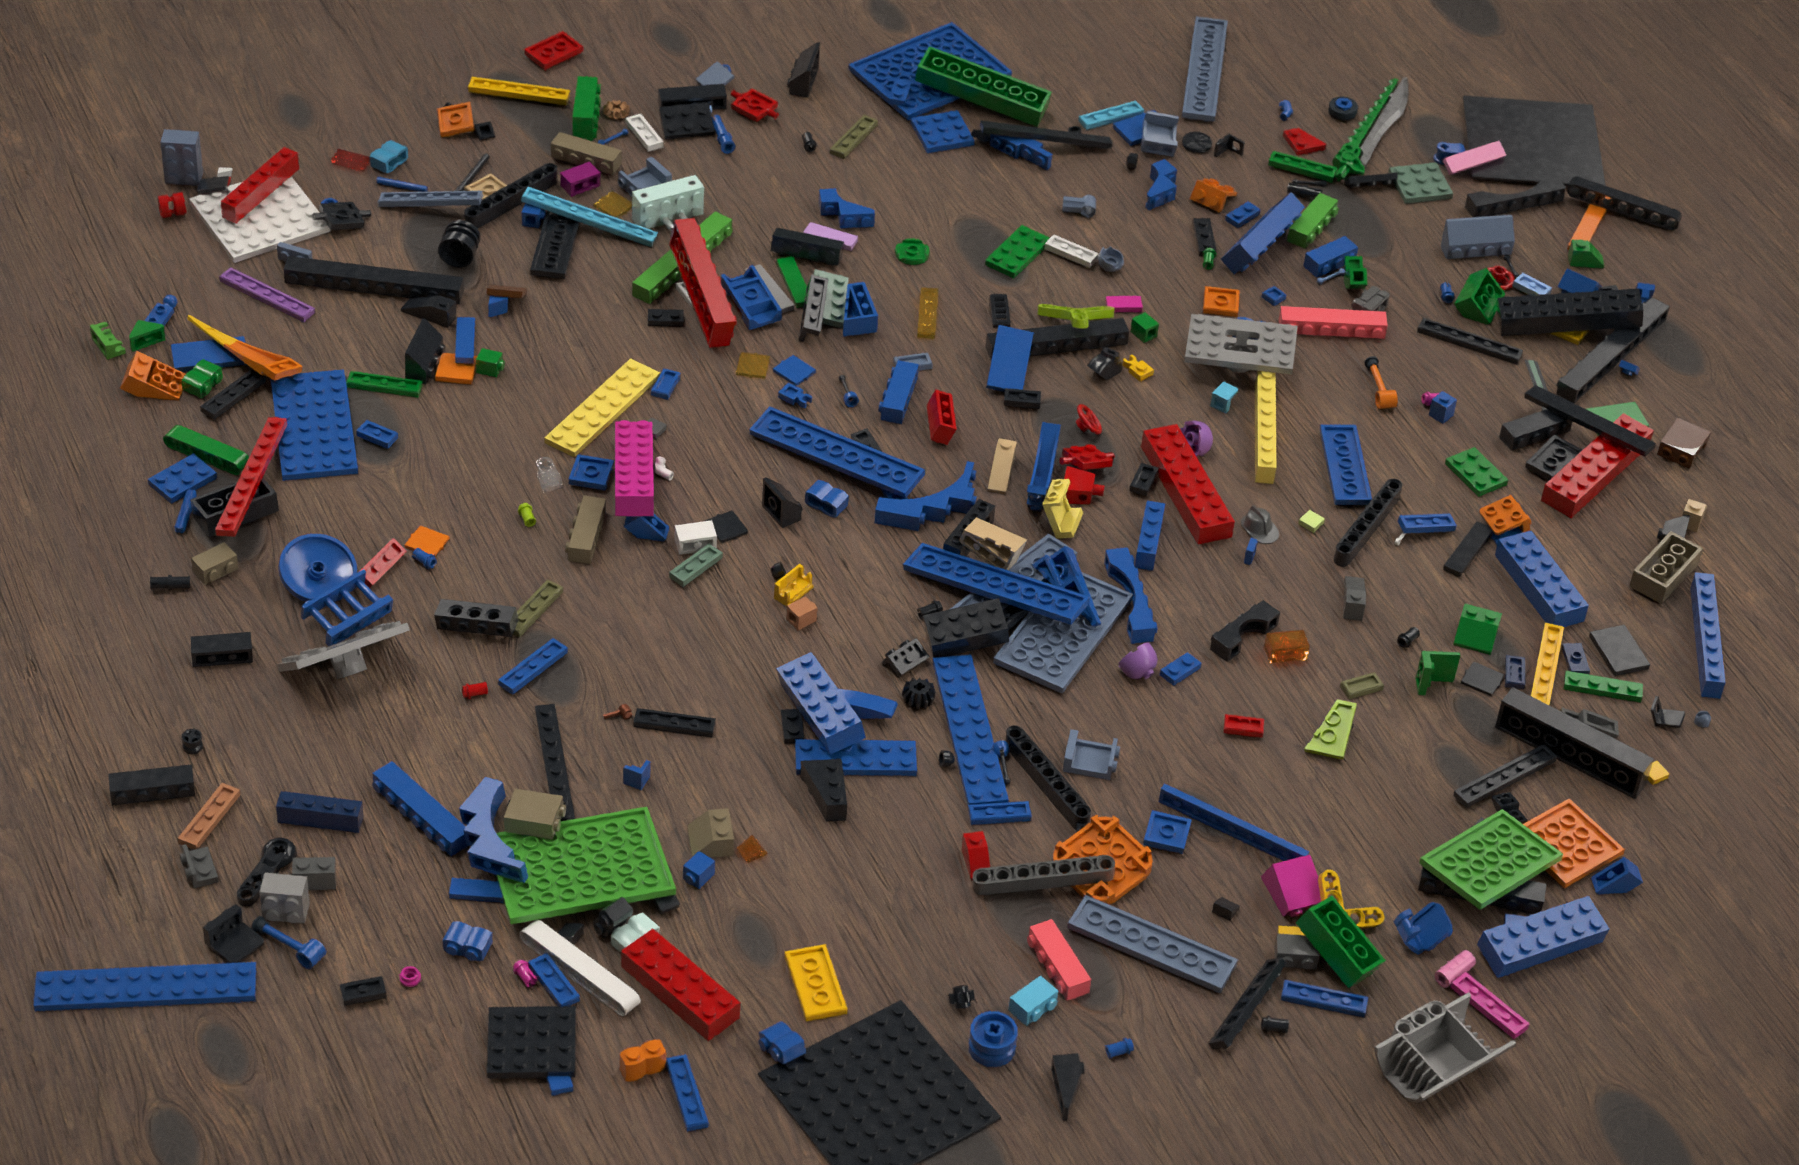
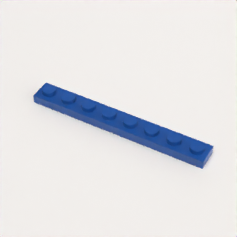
[1159,783,1309,861]

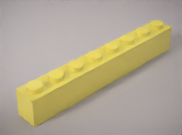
[1255,371,1276,484]

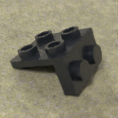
[203,904,264,963]

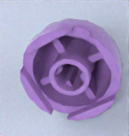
[1180,421,1213,457]
[1118,642,1158,679]

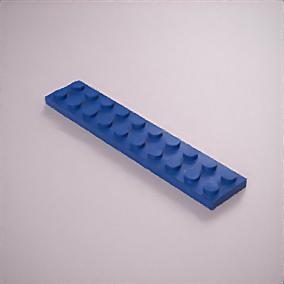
[749,406,925,498]
[903,543,1090,625]
[932,655,1009,805]
[34,962,256,1011]

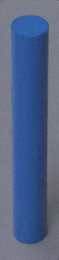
[377,177,428,192]

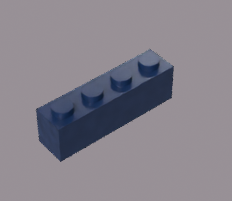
[276,791,364,833]

